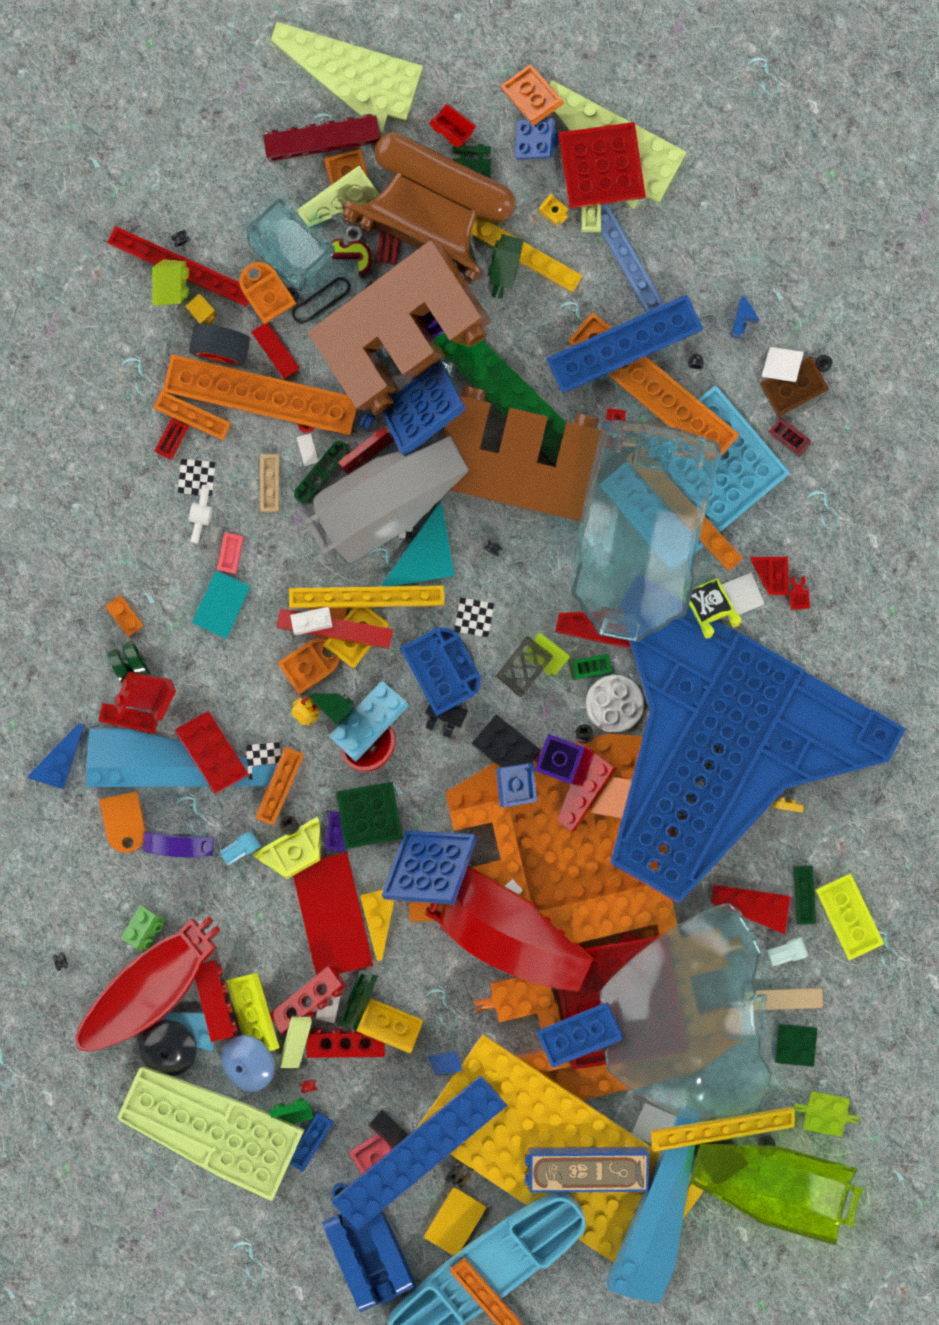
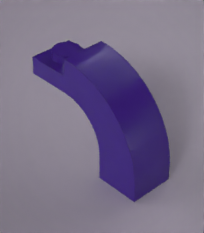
[143,832,214,858]

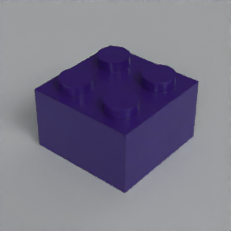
[534,734,585,784]

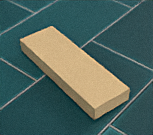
[260,454,280,513]

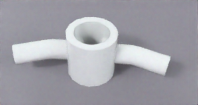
[189,485,212,544]

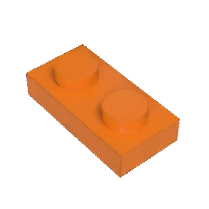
[105,595,145,637]

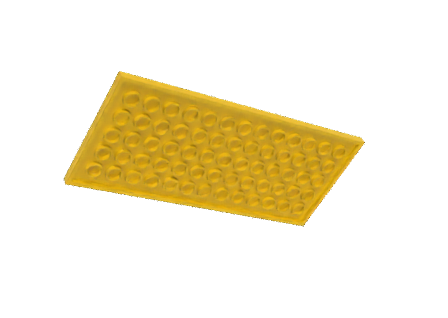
[416,1034,707,1263]

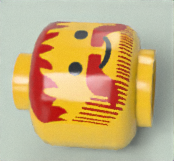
[291,697,320,726]

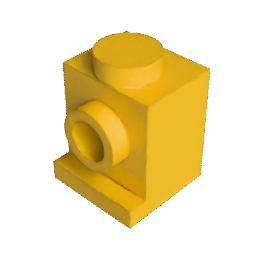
[538,193,569,227]

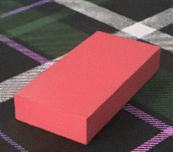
[217,532,244,574]

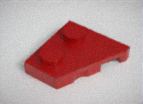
[750,556,789,596]

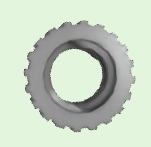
[345,225,363,242]

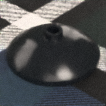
[139,1020,197,1076]

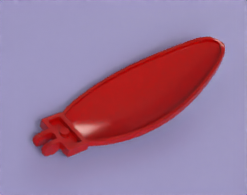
[75,917,221,1052]

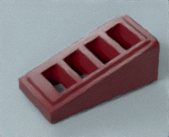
[768,417,811,457]

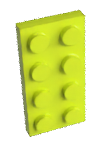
[815,873,884,960]
[226,972,279,1051]

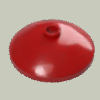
[341,725,396,772]

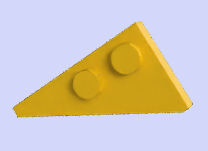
[360,889,395,961]

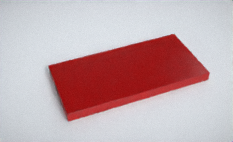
[293,852,374,976]

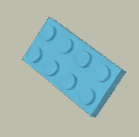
[329,681,409,761]

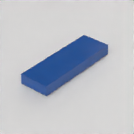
[428,1051,462,1074]
[289,1111,334,1172]

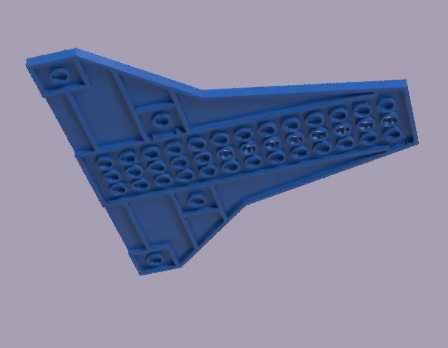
[610,574,906,904]

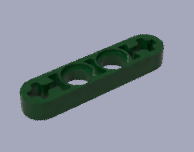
[294,441,348,503]

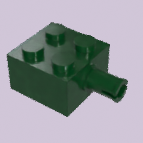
[487,234,524,299]

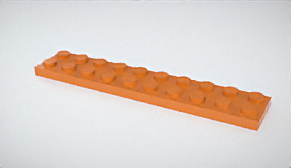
[568,312,740,465]
[163,354,357,436]

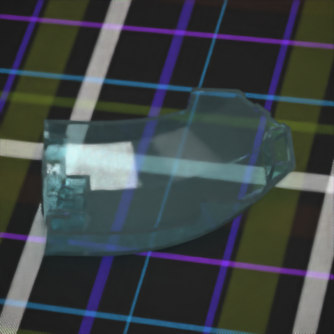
[571,420,721,642]

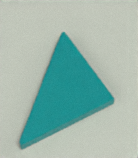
[381,503,455,587]

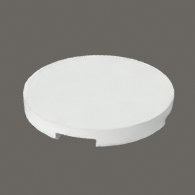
[586,675,644,733]

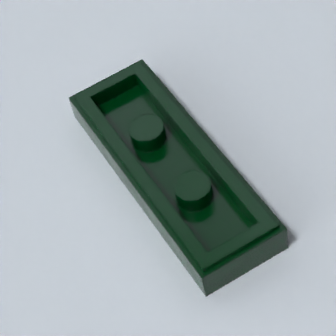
[793,865,816,925]
[339,969,378,1031]

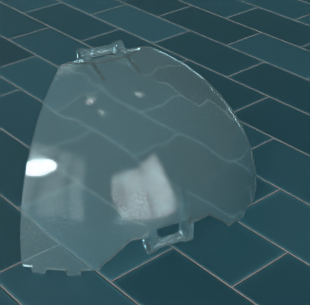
[596,903,772,1122]

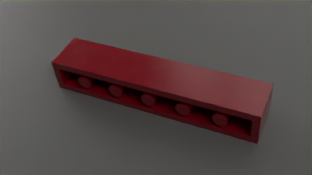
[263,114,381,162]

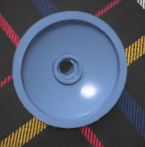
[221,1035,274,1092]

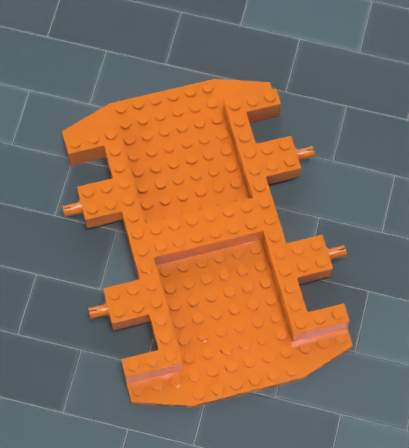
[445,734,744,1100]

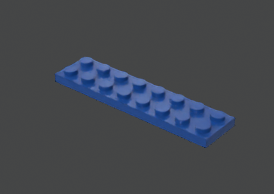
[546,295,703,395]

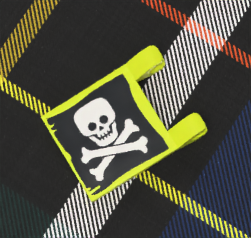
[683,578,741,639]

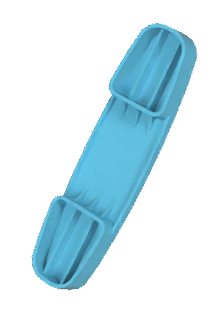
[388,1192,586,1325]

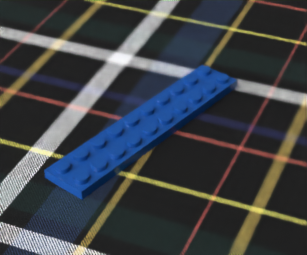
[332,1075,507,1231]

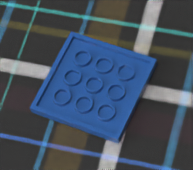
[382,360,466,456]
[381,830,477,905]

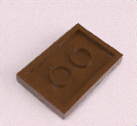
[759,356,829,418]

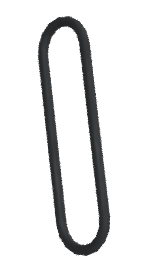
[292,277,350,324]

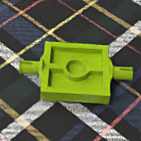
[793,1090,860,1137]

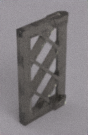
[496,636,553,697]

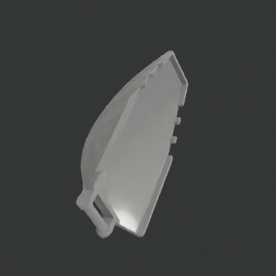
[303,436,469,564]

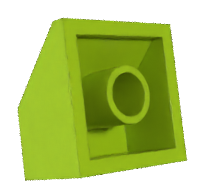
[152,259,189,306]
[524,632,570,676]

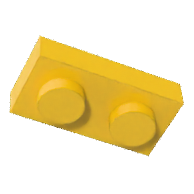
[769,797,804,813]

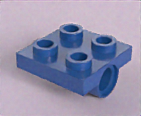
[515,118,558,160]

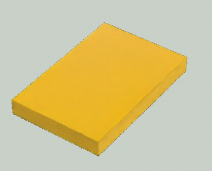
[323,607,389,669]
[357,998,424,1054]
[423,1186,487,1256]

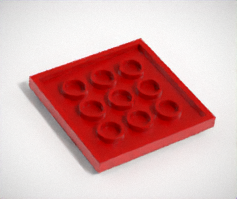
[558,122,646,209]

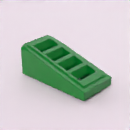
[569,654,612,680]

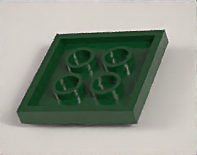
[335,782,403,849]

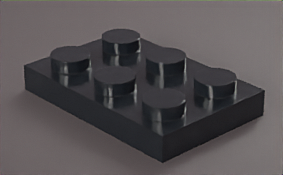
[471,714,541,767]

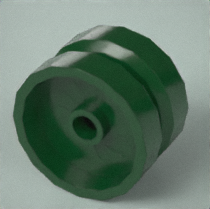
[107,640,151,684]

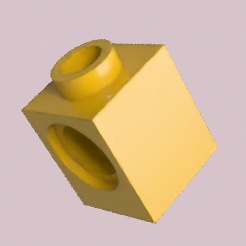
[185,294,217,325]

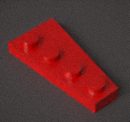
[555,611,631,649]
[710,884,791,934]

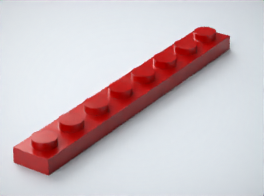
[107,226,249,308]

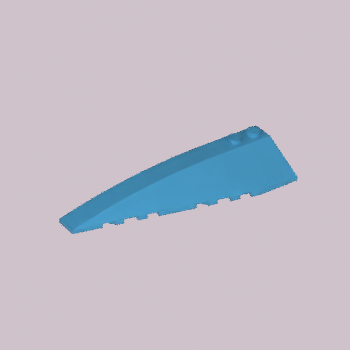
[86,729,277,787]

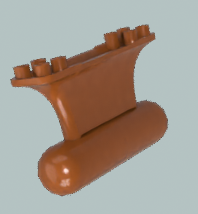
[342,132,516,285]

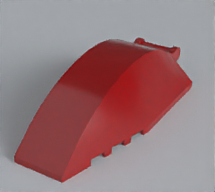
[425,866,594,992]

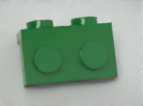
[269,1097,313,1124]

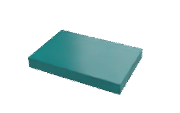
[192,570,251,639]

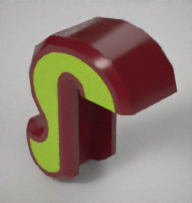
[328,238,372,278]

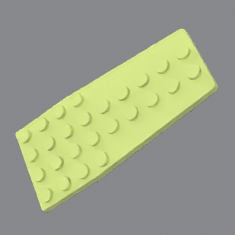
[118,1066,304,1201]

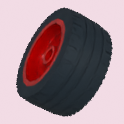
[189,324,250,366]

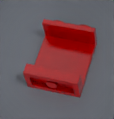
[114,672,176,721]

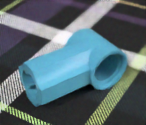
[220,830,261,865]

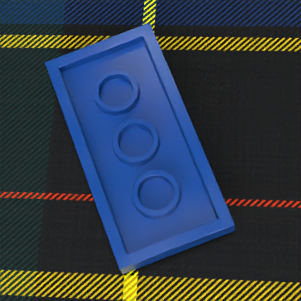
[536,1002,624,1068]

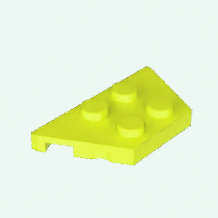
[252,817,321,879]

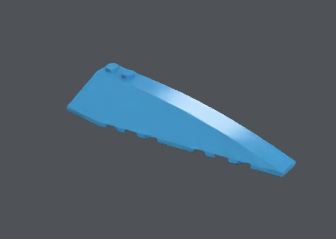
[606,1104,700,1303]

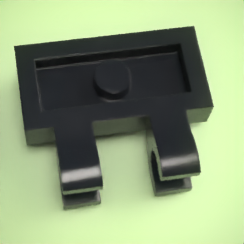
[425,704,468,738]

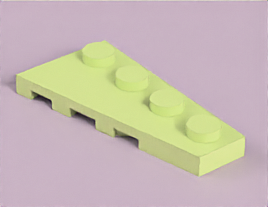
[297,166,380,227]

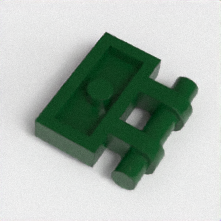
[453,144,491,179]

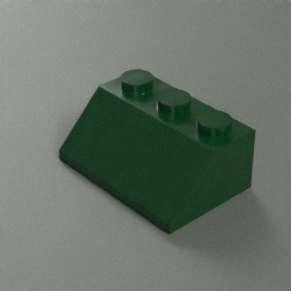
[309,693,355,725]

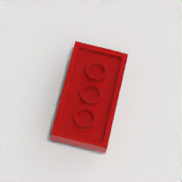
[175,711,249,795]

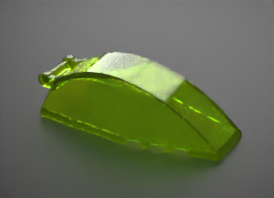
[690,1144,865,1245]

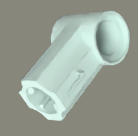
[767,937,809,966]

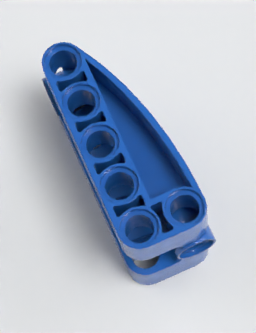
[322,1210,417,1312]

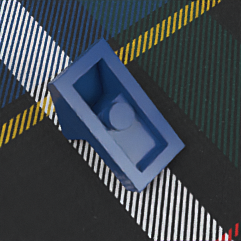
[731,296,760,339]

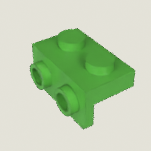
[120,904,166,952]

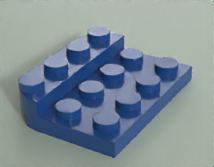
[400,627,481,716]

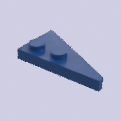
[28,723,85,789]

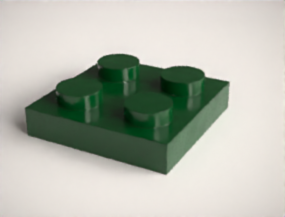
[774,1023,818,1067]

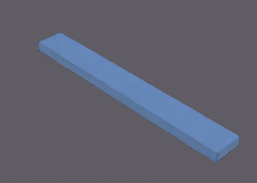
[601,204,664,313]

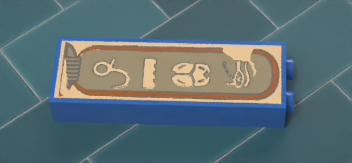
[525,1147,649,1193]

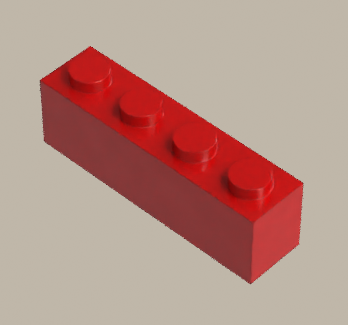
[195,960,238,1043]

